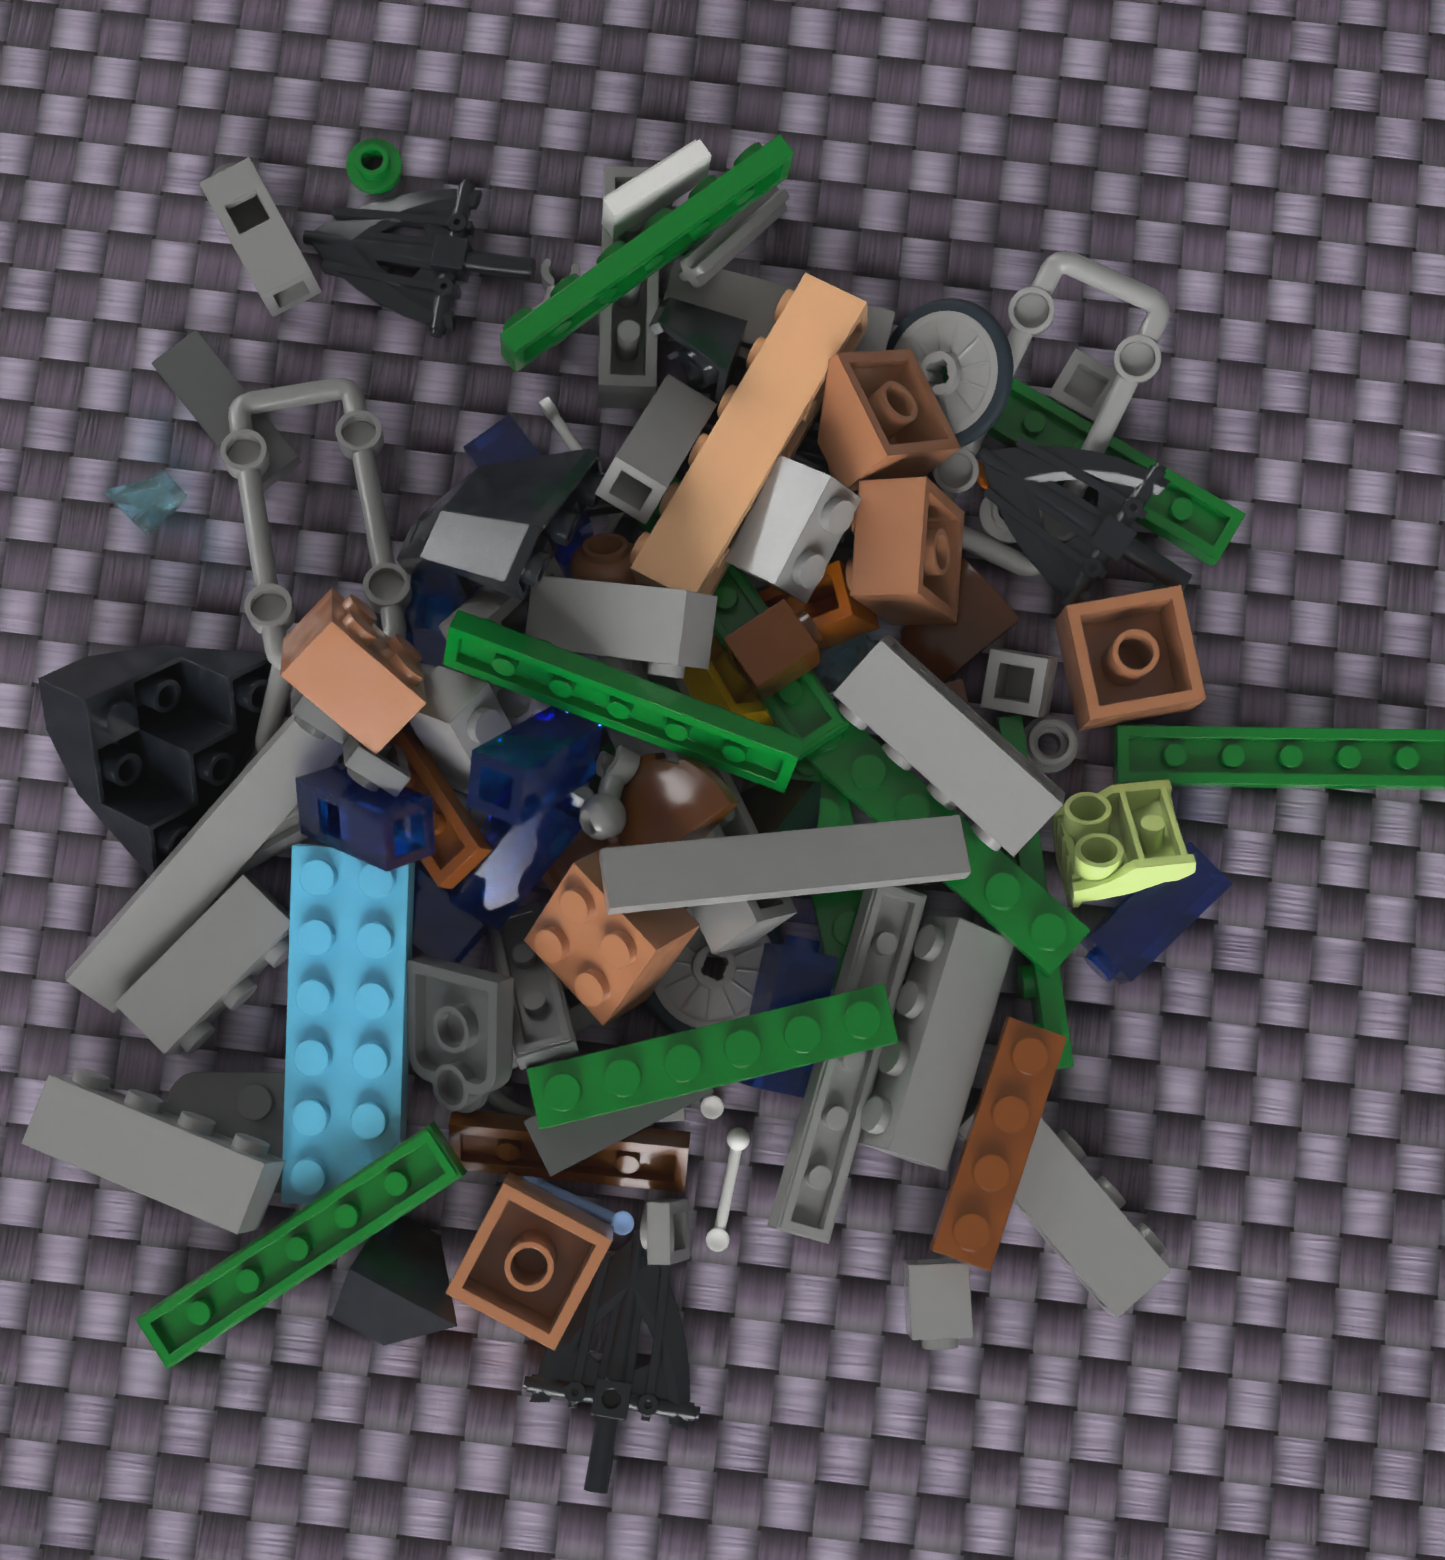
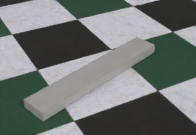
[65,714,343,1013]
[599,815,971,915]
[767,886,927,1244]

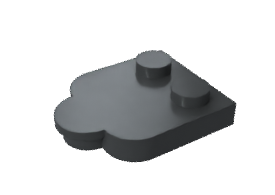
[407,955,514,1113]
[161,1072,285,1193]

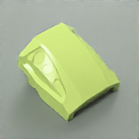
[1052,779,1196,908]

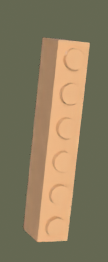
[630,272,868,595]

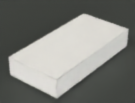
[602,139,712,239]

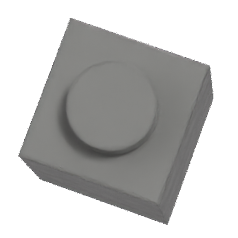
[980,648,1059,717]
[903,1257,973,1350]

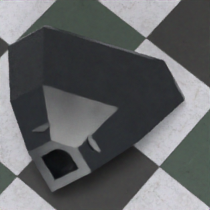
[396,449,605,601]
[38,645,272,875]

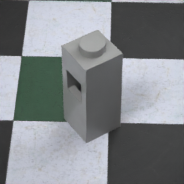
[199,157,322,317]
[595,374,717,525]

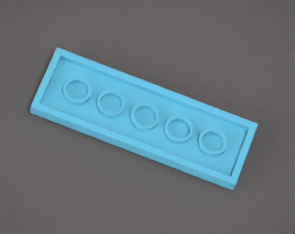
[281,844,415,1204]

